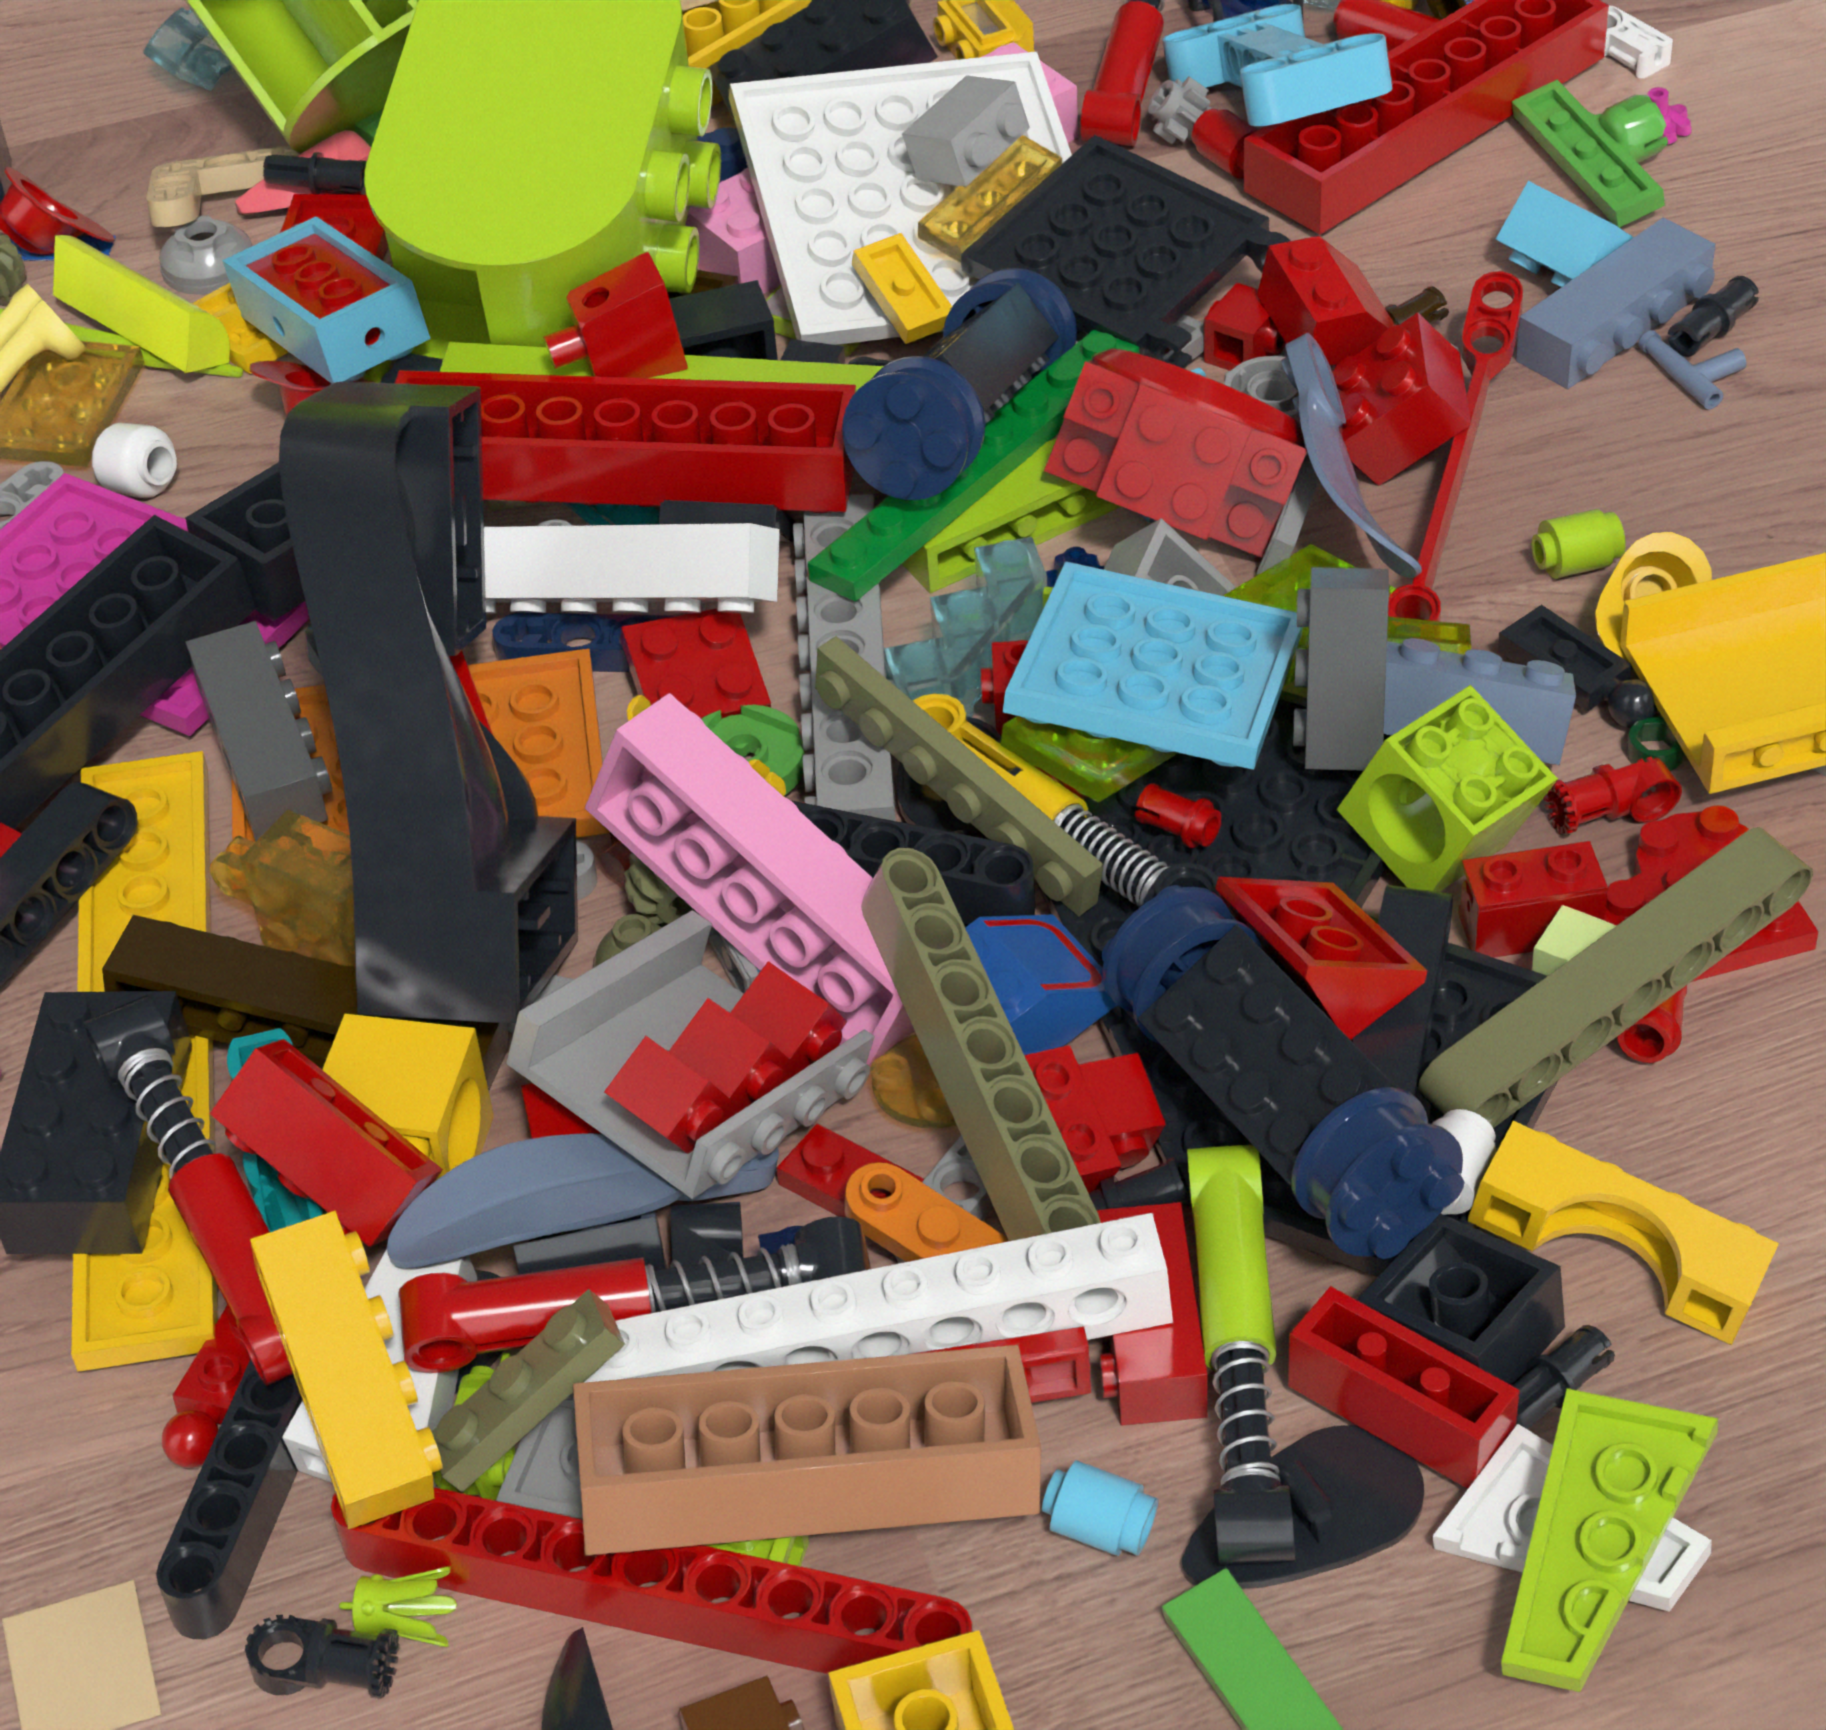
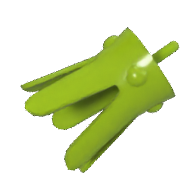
[339,1567,457,1647]

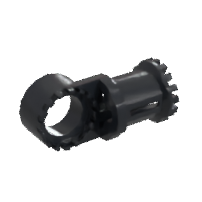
[245,1615,400,1699]

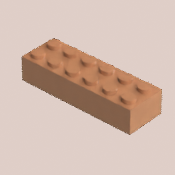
[573,1345,1041,1555]

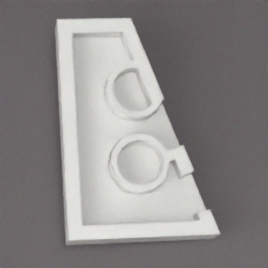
[1433,1424,1711,1612]

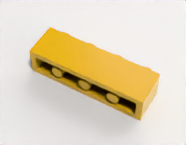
[250,1211,443,1529]

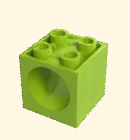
[1337,685,1558,892]

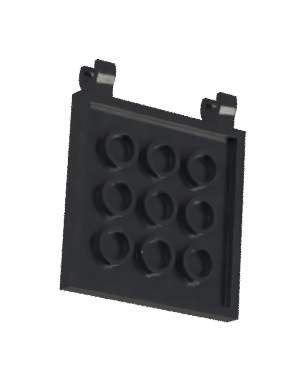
[961,135,1291,369]

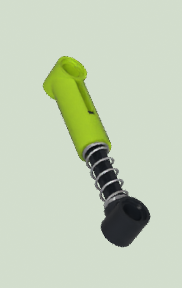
[1187,1144,1295,1566]

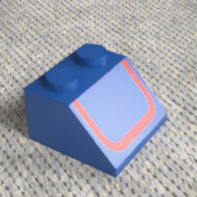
[965,914,1117,1055]

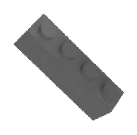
[185,621,333,842]

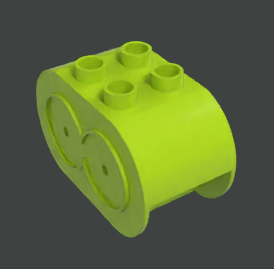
[364,0,721,359]

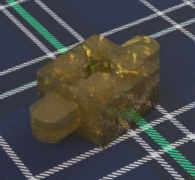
[210,809,356,967]

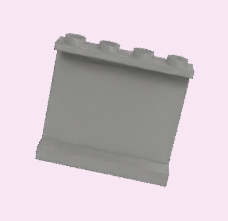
[506,910,875,1199]

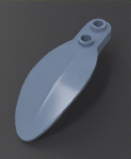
[1282,333,1422,578]
[387,1133,779,1268]

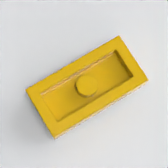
[851,233,952,344]

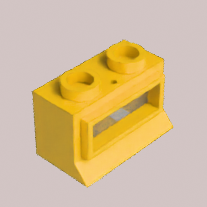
[933,0,1034,60]

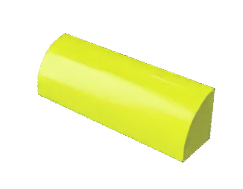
[53,235,230,373]

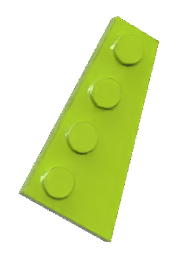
[1501,1388,1718,1692]

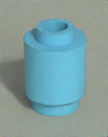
[1042,1460,1159,1556]

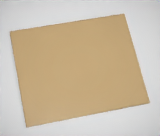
[2,1580,162,1730]

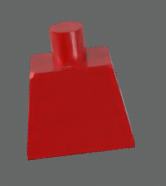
[543,252,688,378]

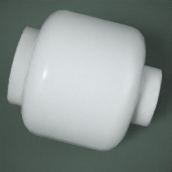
[92,423,177,498]

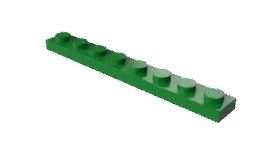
[807,330,1139,602]

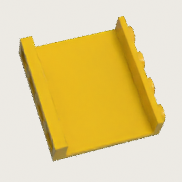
[1620,553,1826,794]

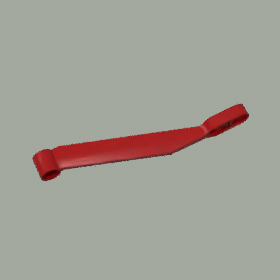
[1387,271,1523,646]

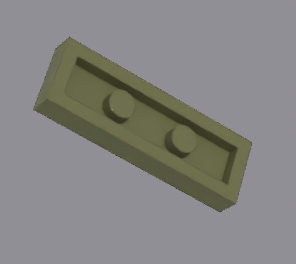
[432,1289,625,1492]

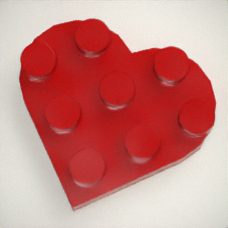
[1605,805,1819,982]

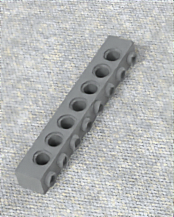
[793,494,896,821]

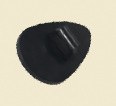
[1182,1425,1424,1589]

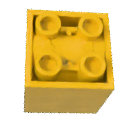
[322,1014,494,1182]

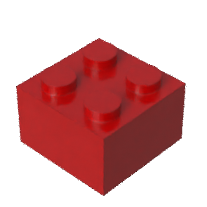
[1332,312,1471,486]

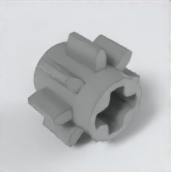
[1148,77,1212,144]

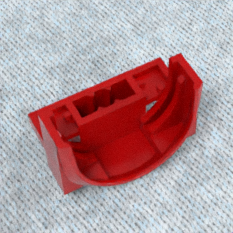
[1044,348,1307,558]

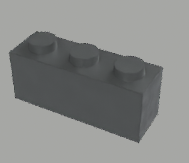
[1293,567,1389,770]

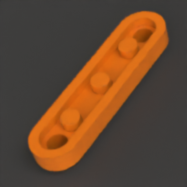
[844,1163,1009,1262]

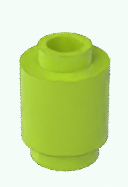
[1531,509,1626,579]

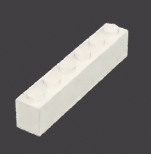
[484,523,779,614]

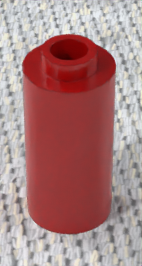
[1333,0,1441,52]

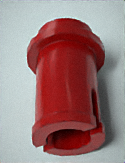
[1135,783,1222,848]

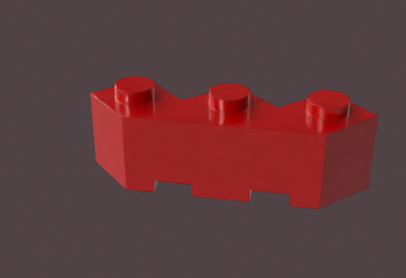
[604,961,847,1154]

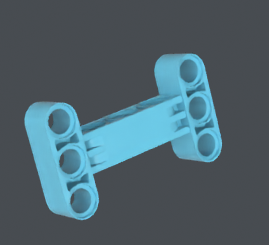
[1162,4,1392,126]

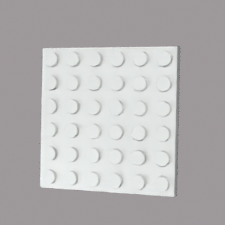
[729,52,1071,345]

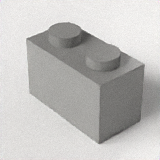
[902,75,1030,187]

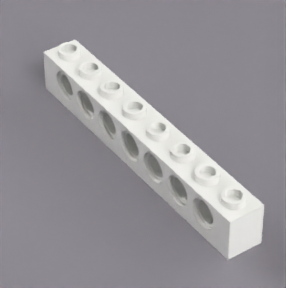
[585,1213,1173,1382]

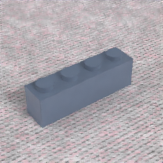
[1516,217,1715,390]
[1384,638,1576,765]

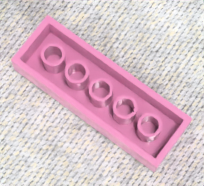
[585,693,914,1067]

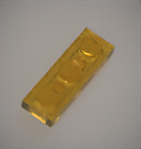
[918,135,1062,263]

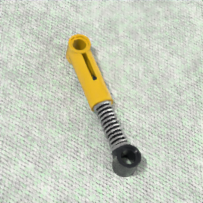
[913,693,1221,908]

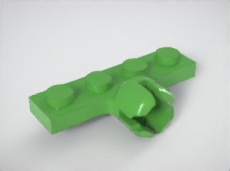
[1511,80,1668,228]

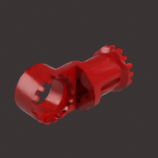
[1543,757,1682,834]

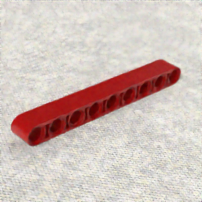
[331,1487,973,1675]

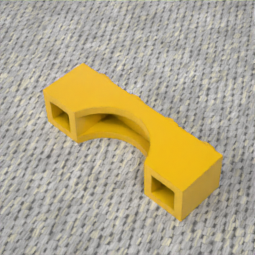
[1467,1121,1779,1345]

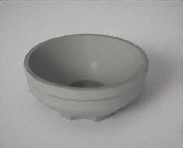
[159,215,253,295]

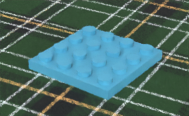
[1003,561,1303,770]

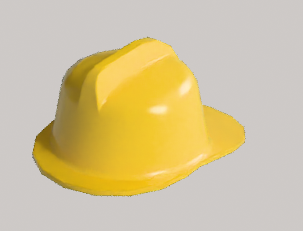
[1595,532,1712,663]

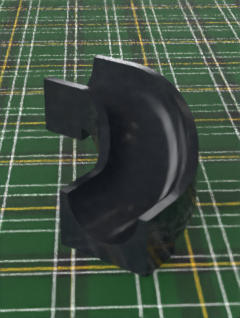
[279,382,578,1023]

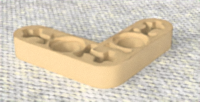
[146,146,301,227]

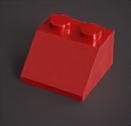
[1257,235,1395,366]

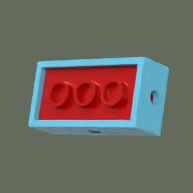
[222,217,430,384]

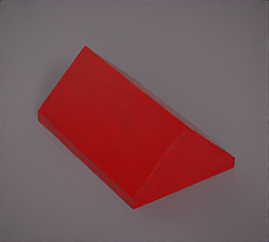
[1215,877,1428,1040]

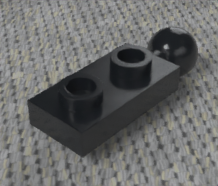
[1498,604,1658,728]

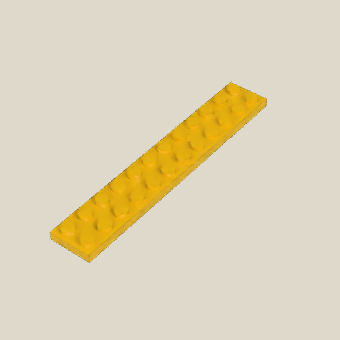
[71,751,218,1372]

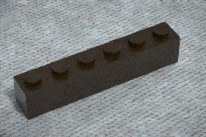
[102,914,508,1090]

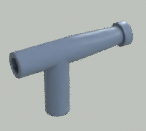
[1638,330,1746,409]

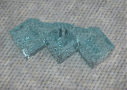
[884,537,1047,717]

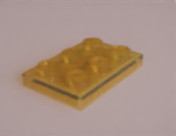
[0,341,145,467]

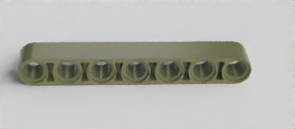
[1418,827,1813,1128]
[861,848,1100,1241]

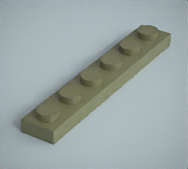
[815,636,1104,916]

